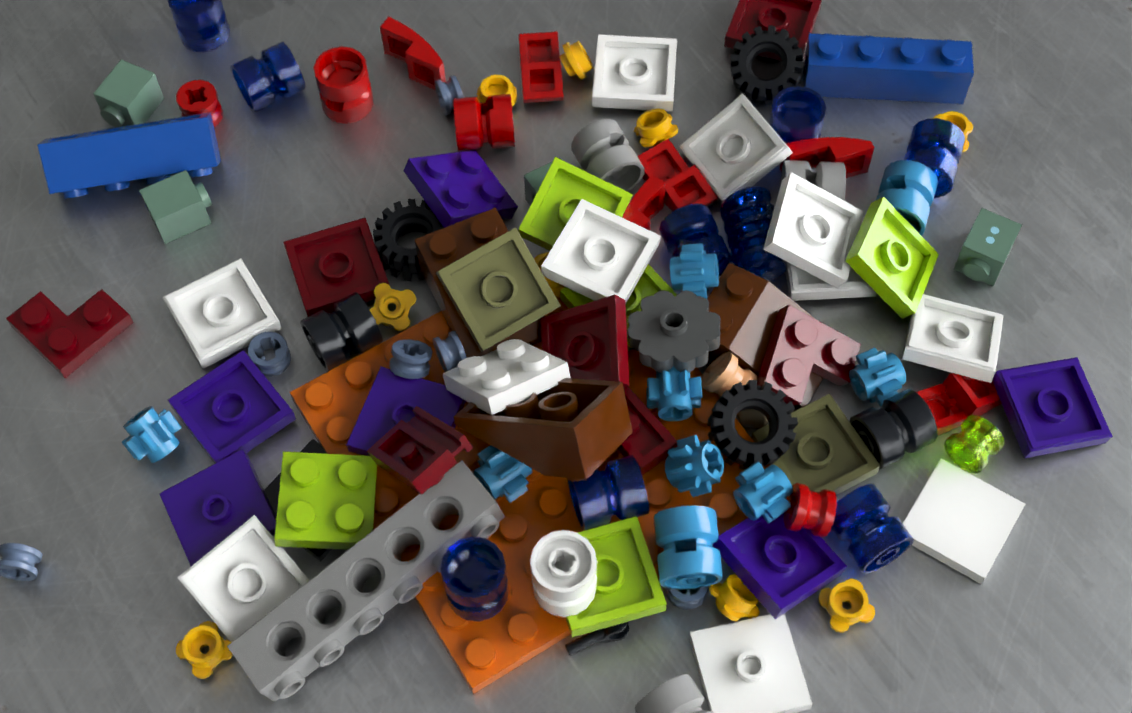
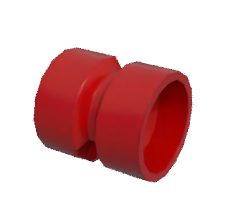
[314,46,374,124]
[453,94,515,152]

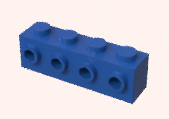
[803,33,974,104]
[37,112,221,198]

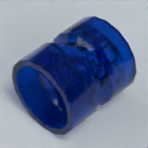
[168,0,230,52]
[231,42,306,113]
[769,86,826,143]
[904,119,965,198]
[659,204,732,276]
[568,455,649,531]
[831,484,914,574]
[440,536,509,621]

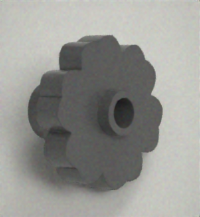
[628,290,721,373]

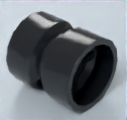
[300,292,383,371]
[849,389,938,470]

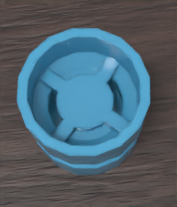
[876,160,938,236]
[654,505,723,589]

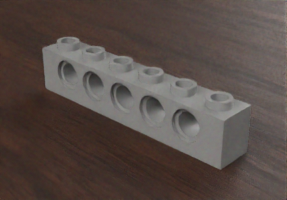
[227,460,505,702]

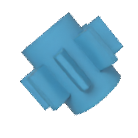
[670,243,719,299]
[849,348,906,406]
[646,366,703,421]
[122,406,182,463]
[665,435,724,497]
[473,445,532,503]
[733,461,793,523]

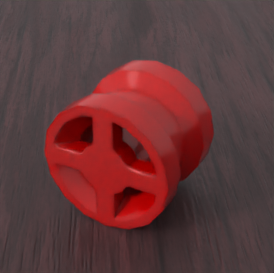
[176,80,223,128]
[784,482,837,538]

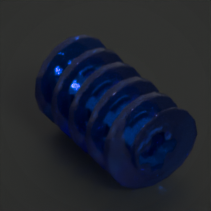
[720,186,786,281]

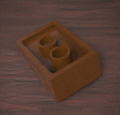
[414,208,545,358]
[706,263,824,410]
[453,378,633,481]

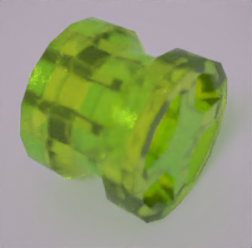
[944,415,1005,474]

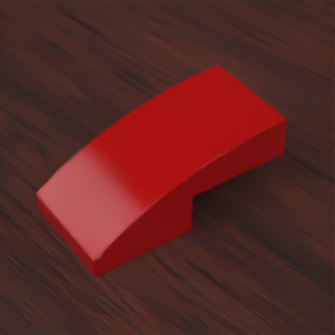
[380,16,446,91]
[519,31,564,103]
[779,137,875,178]
[638,139,718,220]
[622,175,666,230]
[916,373,1002,436]

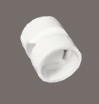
[530,530,597,617]

